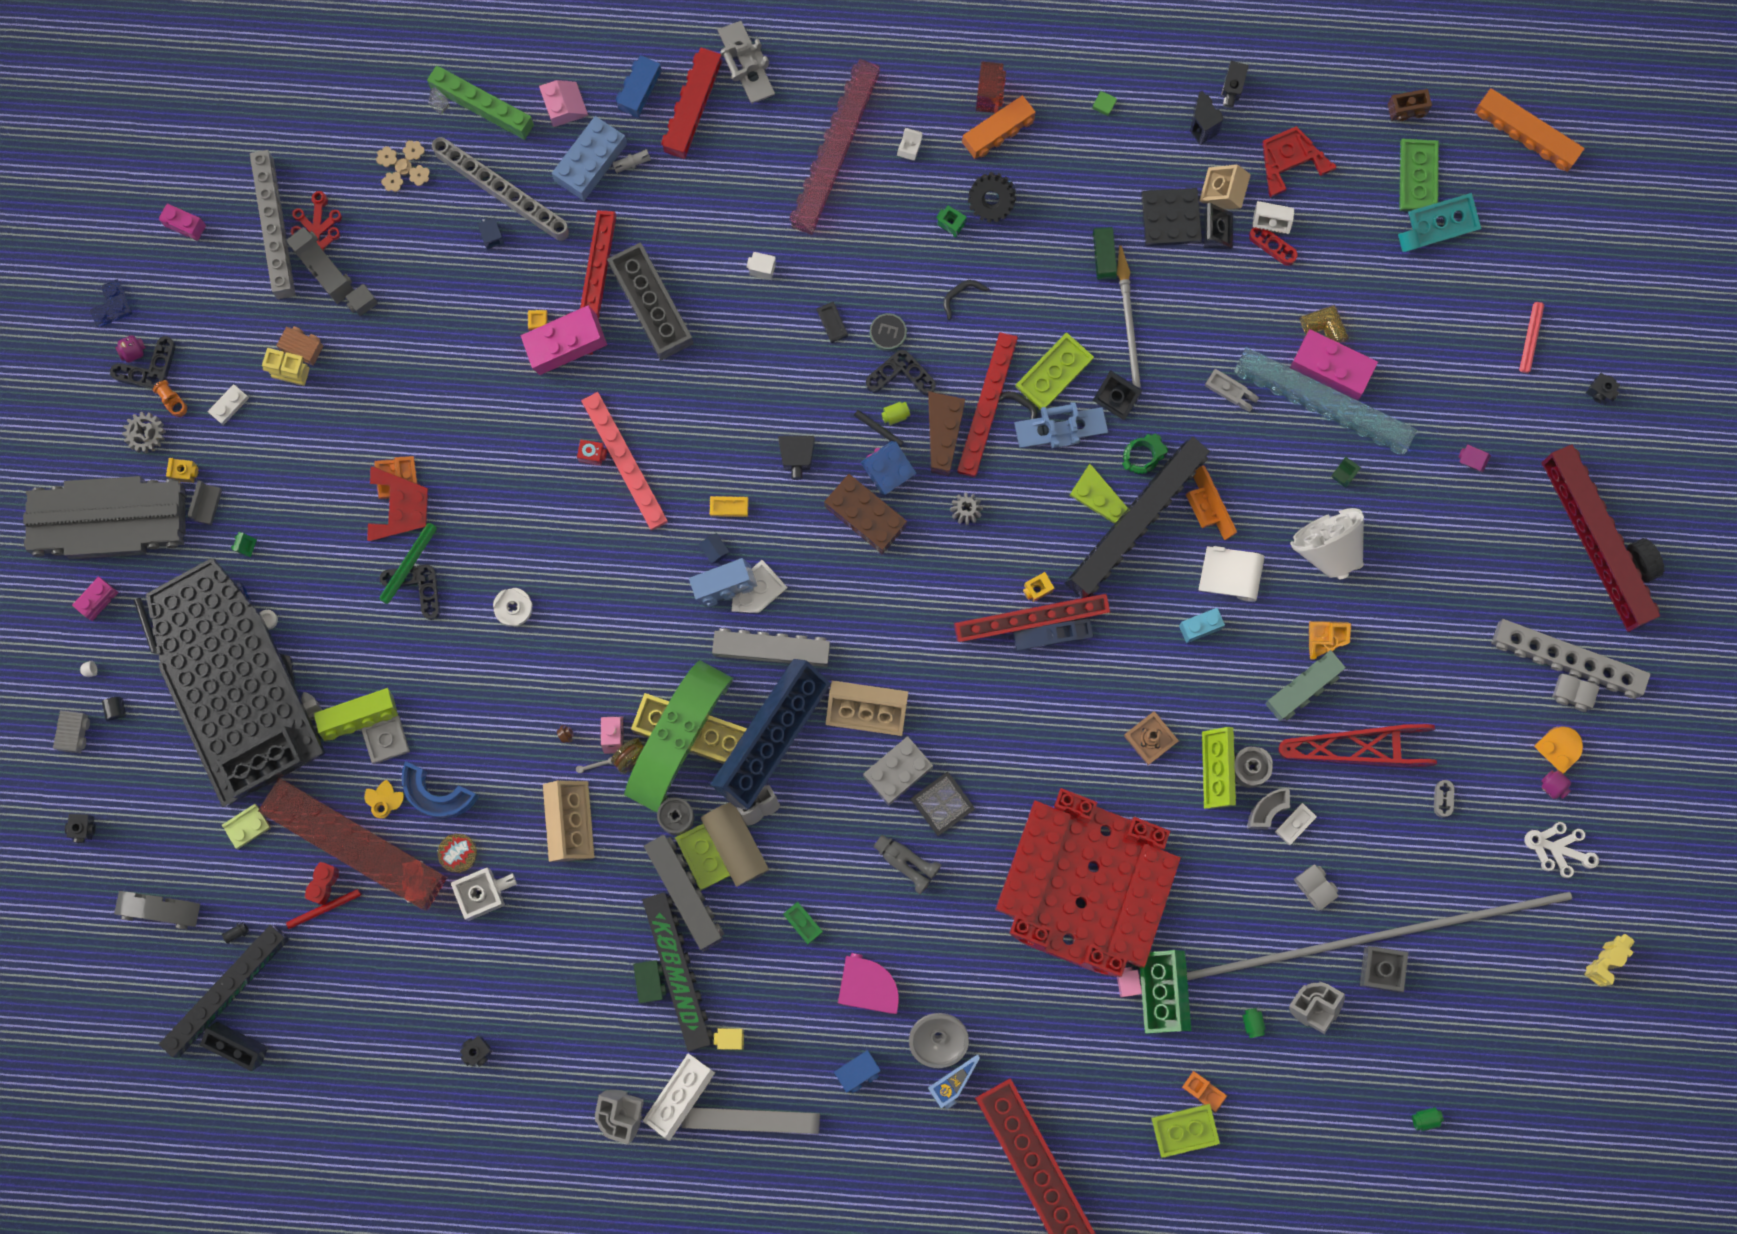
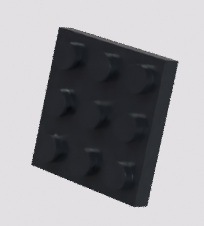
[1141,188,1202,246]

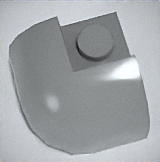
[1289,982,1345,1034]
[595,1090,644,1144]

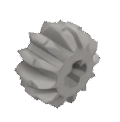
[950,492,983,525]

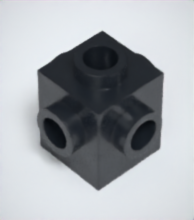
[1586,373,1620,405]
[65,814,96,843]
[460,1035,493,1067]

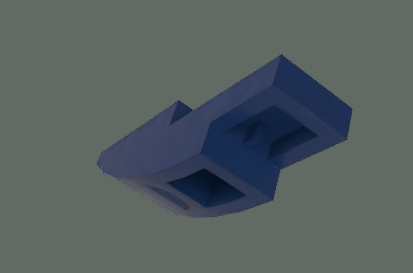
[1013,618,1093,651]

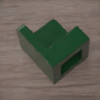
[1331,457,1361,488]

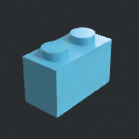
[1179,608,1225,643]

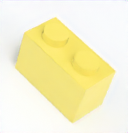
[714,1029,744,1050]

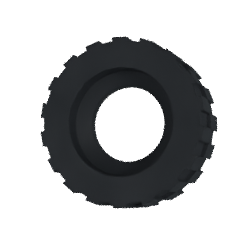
[1626,538,1665,583]

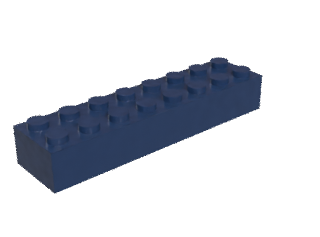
[710,659,831,810]

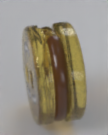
[611,738,644,774]

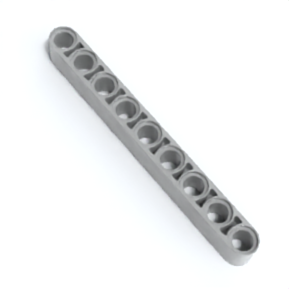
[432,137,569,241]

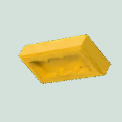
[710,496,748,517]

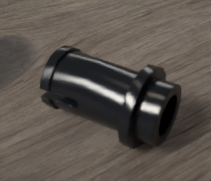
[222,922,249,944]

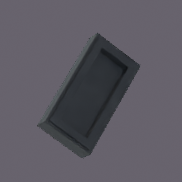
[816,301,848,343]

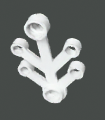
[1524,822,1599,878]

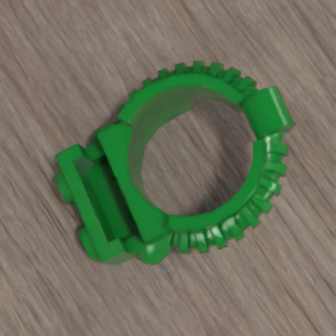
[1122,433,1168,474]

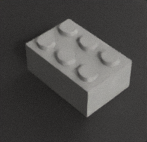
[863,736,933,806]

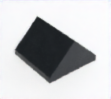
[1204,203,1233,249]
[1093,370,1142,420]

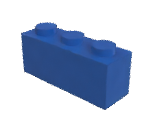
[616,55,662,118]

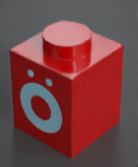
[577,439,607,466]

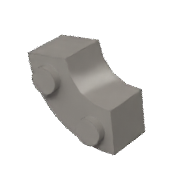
[1247,788,1290,829]

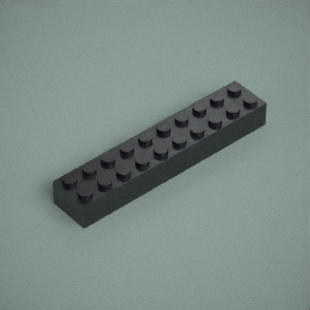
[1064,436,1210,598]

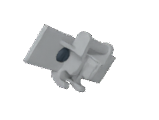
[718,21,775,104]

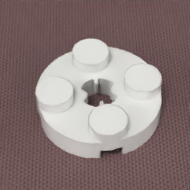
[493,588,533,627]

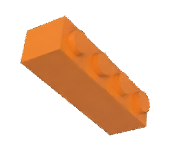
[962,95,1036,159]

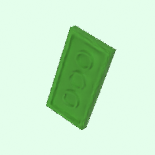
[1400,139,1439,211]

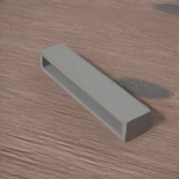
[712,628,830,667]

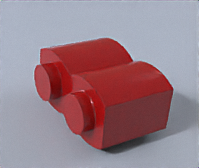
[305,862,339,905]

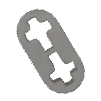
[1434,780,1454,818]

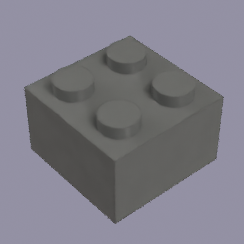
[1359,946,1408,993]

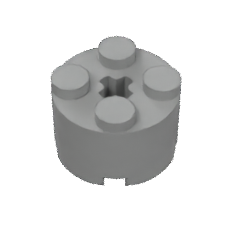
[1234,747,1273,788]

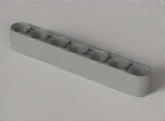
[681,1108,820,1134]

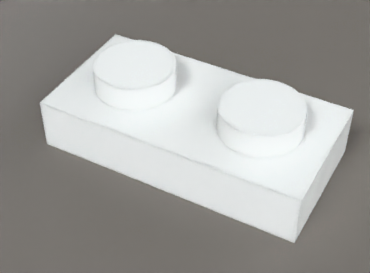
[208,384,249,425]
[1275,803,1317,845]

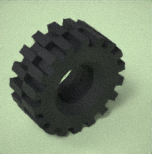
[968,172,1017,223]

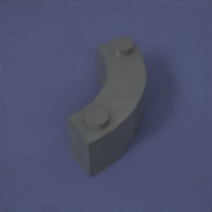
[286,227,354,304]
[114,891,200,930]

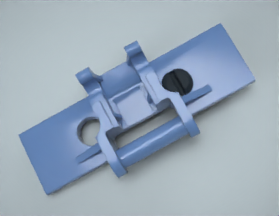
[1014,402,1108,448]

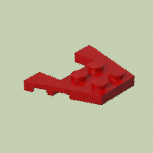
[1262,126,1336,198]
[367,466,428,541]

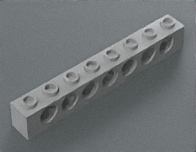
[250,150,296,299]
[1491,619,1651,699]

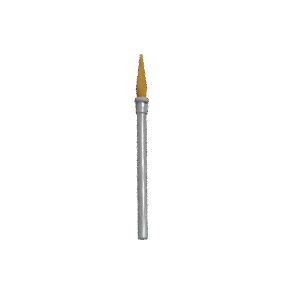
[1117,245,1141,388]

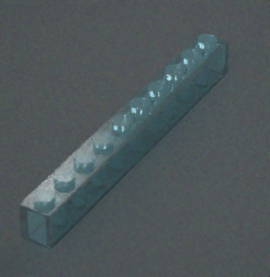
[1234,347,1417,454]

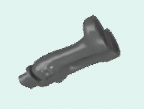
[873,834,942,895]

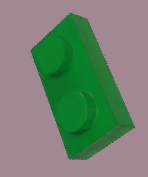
[783,902,823,945]

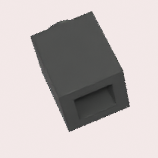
[345,283,378,316]

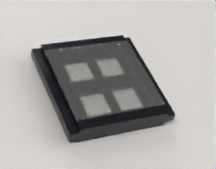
[910,772,975,836]

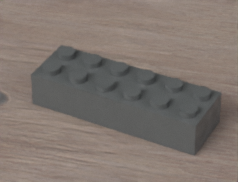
[608,242,693,361]
[644,834,725,952]

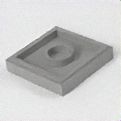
[361,716,410,765]

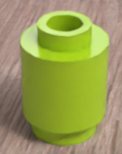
[881,402,910,425]

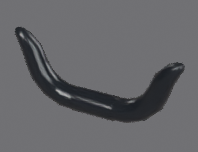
[943,280,989,320]
[999,391,1038,419]

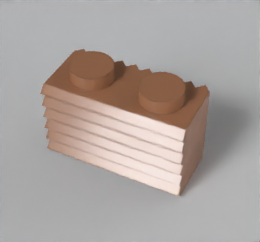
[277,326,323,366]

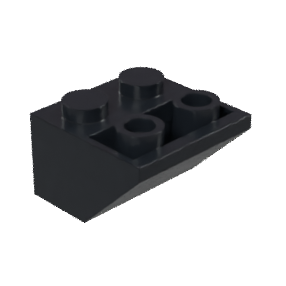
[1190,91,1223,145]

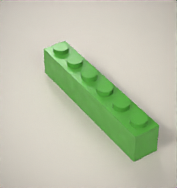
[427,65,534,140]

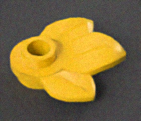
[364,780,404,819]

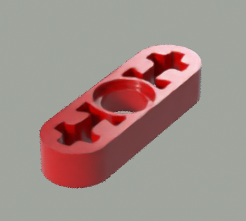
[1249,227,1298,266]

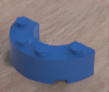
[401,761,479,819]

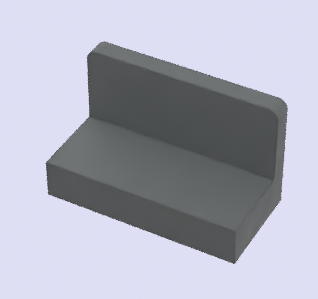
[188,480,222,525]

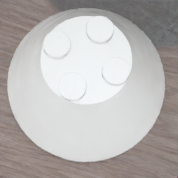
[1290,508,1364,579]

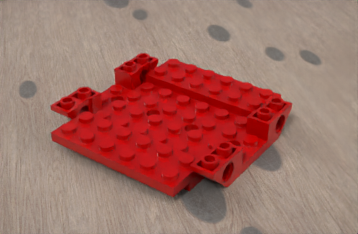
[995,788,1181,977]

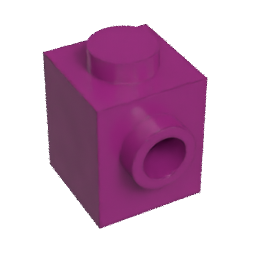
[1459,445,1491,473]

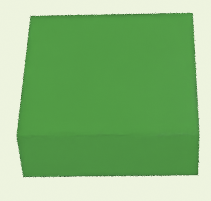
[1092,91,1117,116]

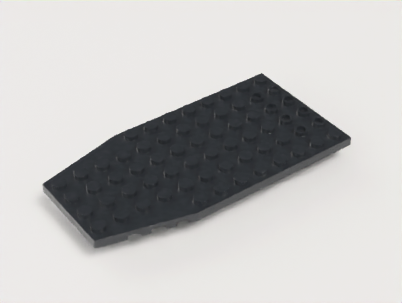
[146,558,326,807]

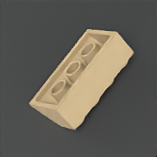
[826,681,908,736]
[543,781,594,862]

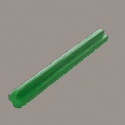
[379,523,437,604]

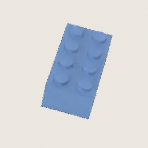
[551,116,627,201]

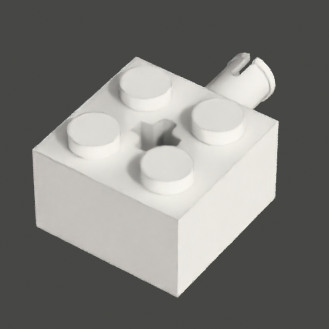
[451,868,517,921]

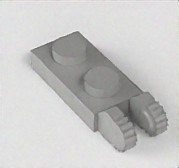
[1205,369,1259,412]

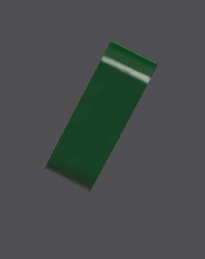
[1093,227,1117,280]

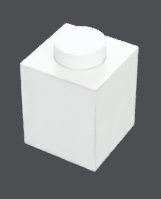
[747,252,776,280]

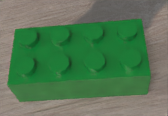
[1140,950,1191,1033]

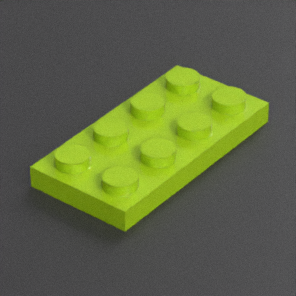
[1015,332,1094,410]
[1202,727,1236,809]

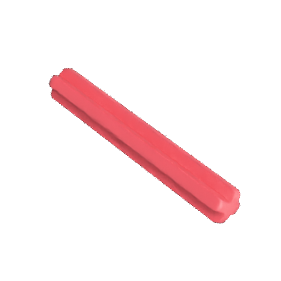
[1519,302,1544,373]

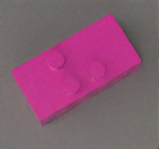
[521,305,607,375]
[1290,329,1378,401]

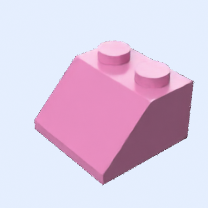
[539,80,588,127]

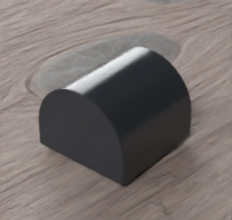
[102,697,126,721]

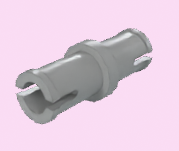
[612,149,651,173]

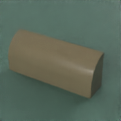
[701,802,769,887]

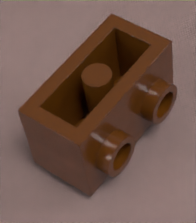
[1387,89,1432,122]

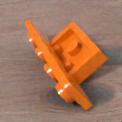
[1186,465,1237,540]

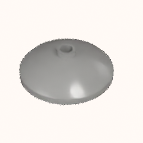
[909,1013,969,1068]

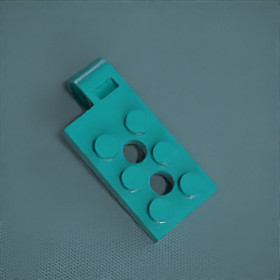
[1398,193,1481,252]

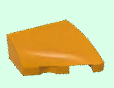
[1309,621,1351,659]

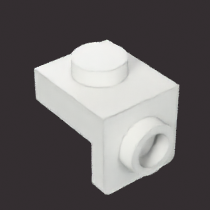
[897,128,922,161]

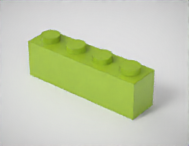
[314,688,398,741]

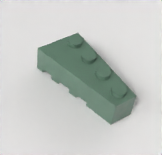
[1265,650,1346,721]

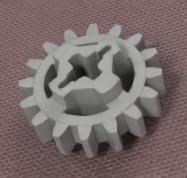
[122,412,166,454]

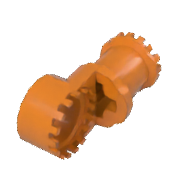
[153,380,187,417]

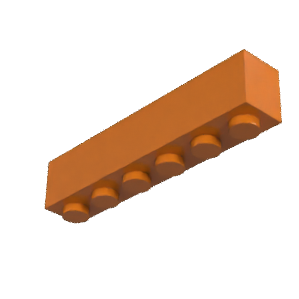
[1475,88,1585,172]

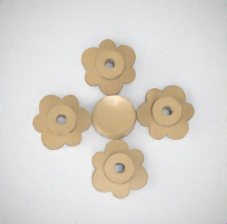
[376,141,430,192]

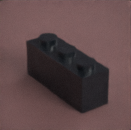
[199,1022,269,1071]

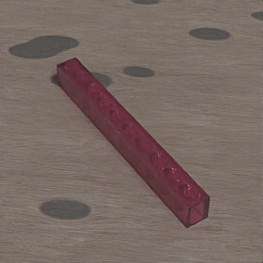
[789,59,880,235]

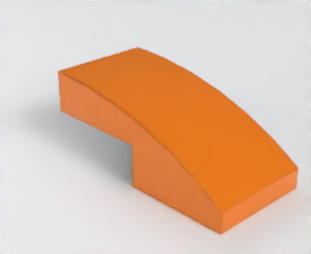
[1182,1071,1227,1113]

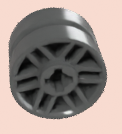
[657,798,694,836]

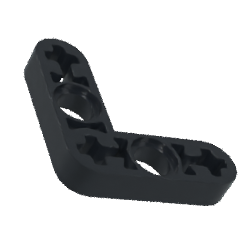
[110,336,176,389]
[866,350,936,396]
[380,565,440,620]

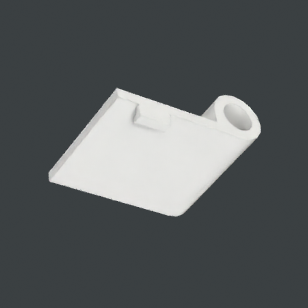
[1199,546,1265,602]

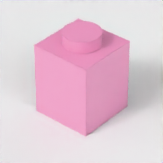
[1117,967,1142,998]

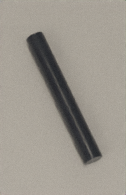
[854,410,904,447]
[134,598,157,653]

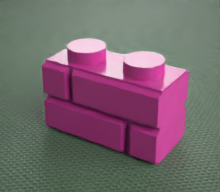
[159,204,206,241]
[72,576,119,621]

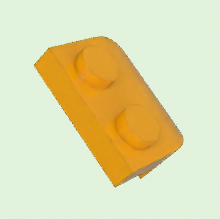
[1534,726,1583,773]

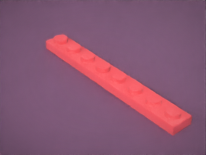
[581,392,668,531]

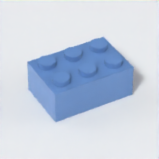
[689,558,758,607]

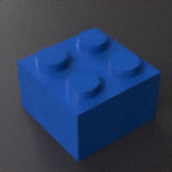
[861,441,916,495]
[834,1050,880,1094]

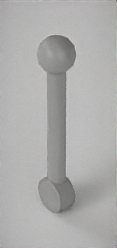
[576,757,615,774]

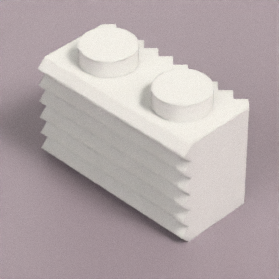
[1253,201,1294,234]

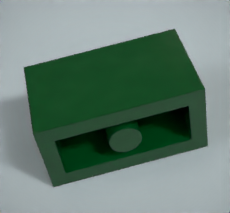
[633,960,667,1004]

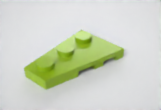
[1069,464,1128,524]

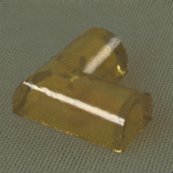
[1299,305,1349,343]

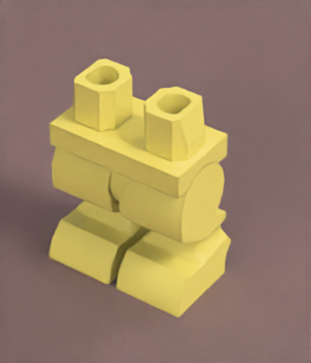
[262,348,310,386]
[1584,934,1635,987]

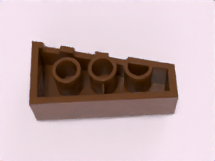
[928,391,965,476]

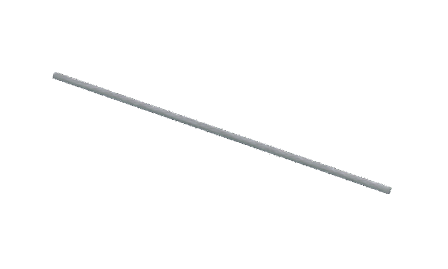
[1187,892,1572,981]

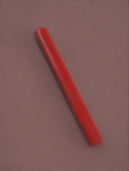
[286,889,361,929]

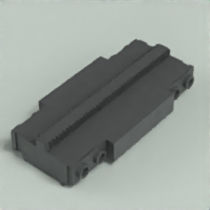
[23,476,187,559]

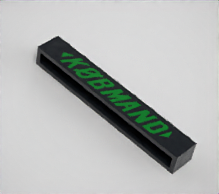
[642,892,714,1052]
[158,925,290,1058]

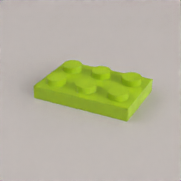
[675,824,730,891]
[1151,1104,1220,1158]

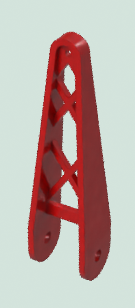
[1278,724,1437,767]

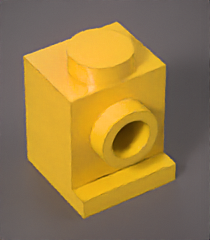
[166,458,198,483]
[1023,572,1054,602]

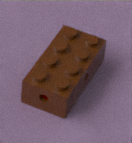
[824,474,907,555]

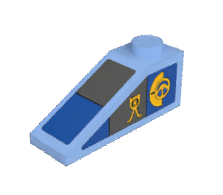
[928,1054,980,1110]

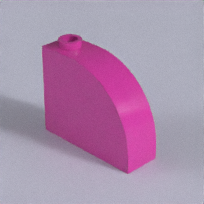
[838,953,898,1014]

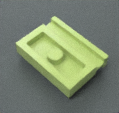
[222,804,271,849]

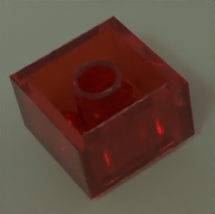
[976,61,1006,113]

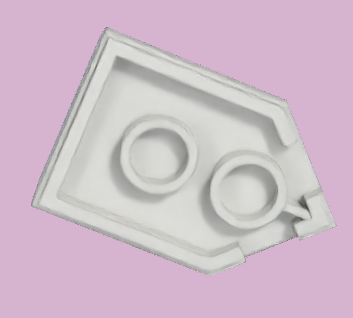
[732,560,787,613]

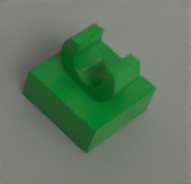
[231,532,257,557]

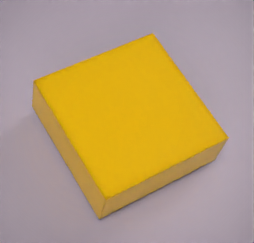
[528,310,548,330]

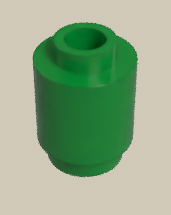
[1242,1008,1266,1038]
[1412,1107,1444,1131]

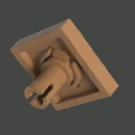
[1124,711,1178,765]

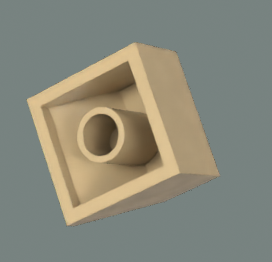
[1199,164,1251,209]

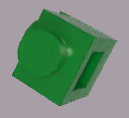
[936,205,967,238]

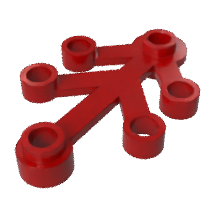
[291,191,342,251]

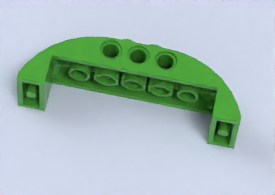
[624,660,734,813]

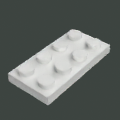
[643,1054,715,1141]

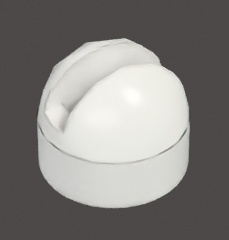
[80,661,97,677]

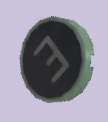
[870,313,907,351]

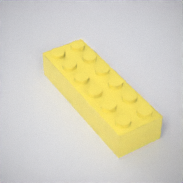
[631,693,747,764]

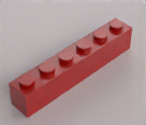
[661,47,722,159]

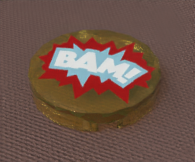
[437,833,477,873]

